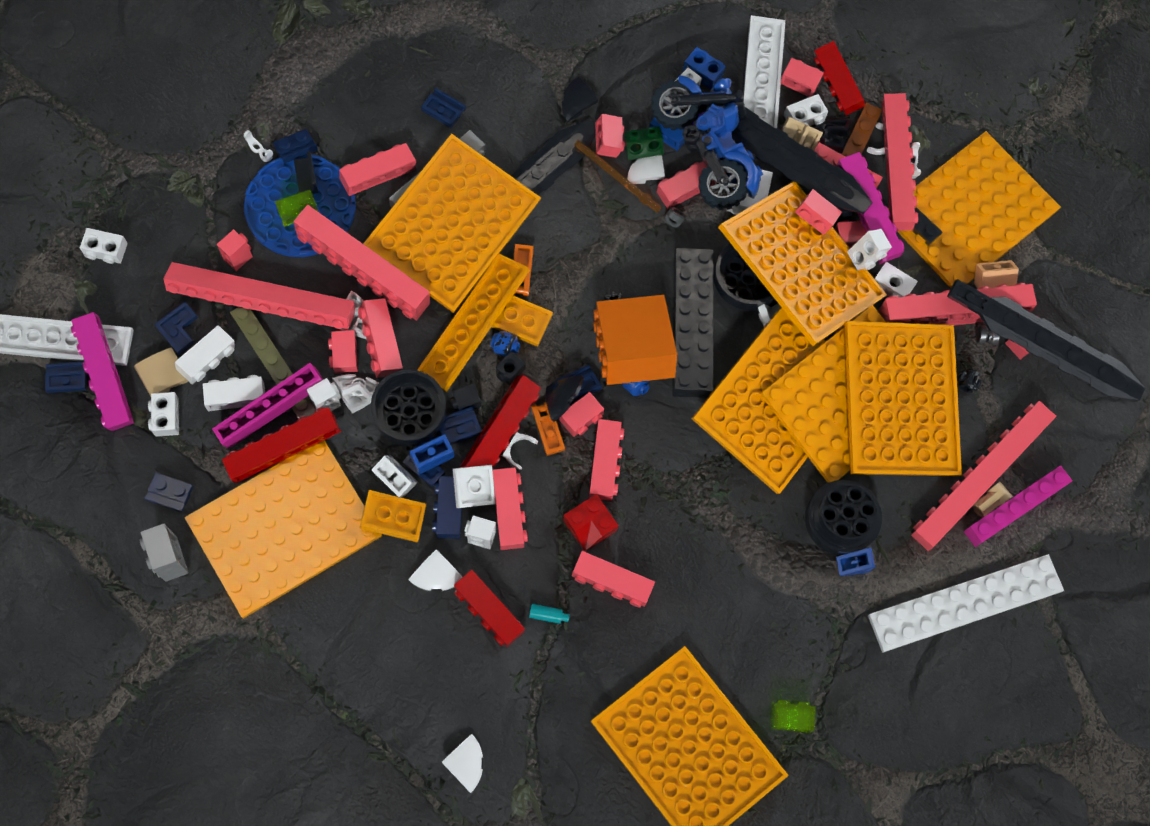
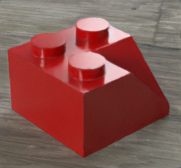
[563,494,618,552]

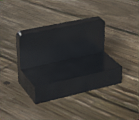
[294,151,319,196]

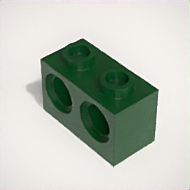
[624,126,664,160]

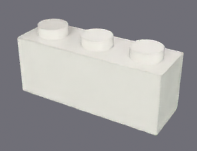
[175,326,235,384]
[203,375,265,411]

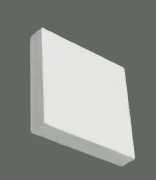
[453,465,496,508]

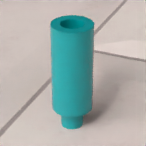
[529,604,570,624]

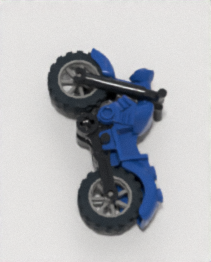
[651,75,763,210]

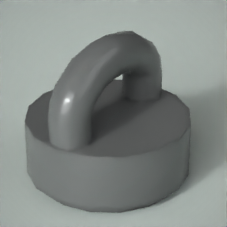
[665,207,686,227]

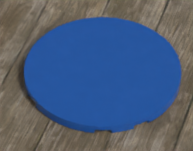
[244,154,356,257]

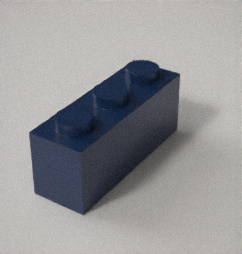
[433,476,462,539]

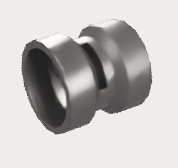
[976,325,1000,345]

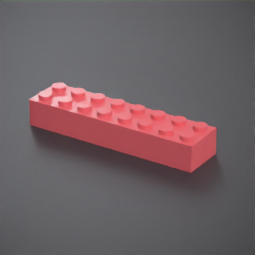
[293,205,430,321]
[878,283,1037,325]

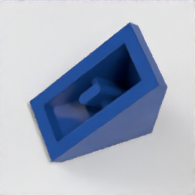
[836,548,875,576]

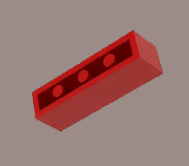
[814,40,865,116]
[454,570,525,647]

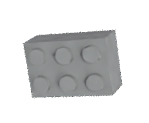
[139,524,189,582]

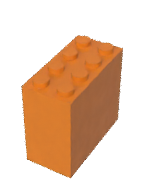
[593,295,677,385]

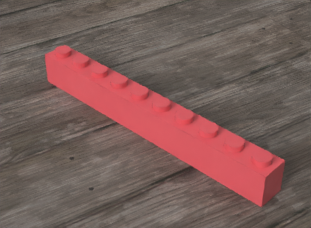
[163,262,355,330]
[911,401,1056,551]

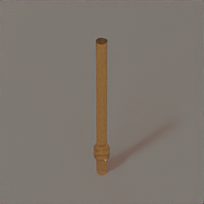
[574,140,662,213]

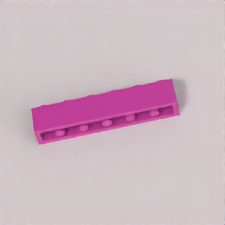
[837,152,904,264]
[71,312,134,431]
[212,363,324,449]
[964,465,1072,547]

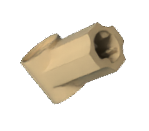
[972,482,1013,518]

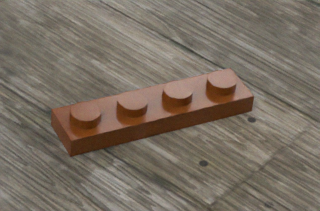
[842,102,882,157]

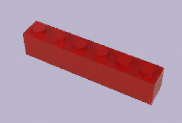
[459,375,541,468]
[222,407,342,484]

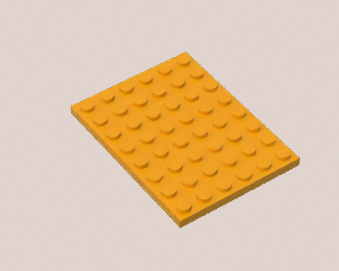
[888,131,1061,288]
[363,133,541,313]
[718,181,887,346]
[760,305,886,483]
[691,307,825,494]
[844,321,962,476]
[184,440,382,619]
[590,646,789,826]

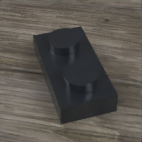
[912,207,943,246]

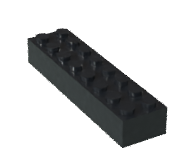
[672,248,714,398]

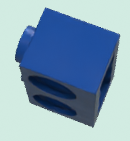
[683,47,726,90]

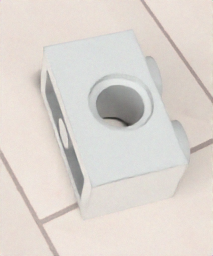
[875,262,918,297]

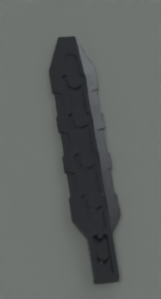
[700,88,873,214]
[511,119,596,195]
[947,279,1145,401]

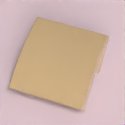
[782,116,823,151]
[134,347,188,397]

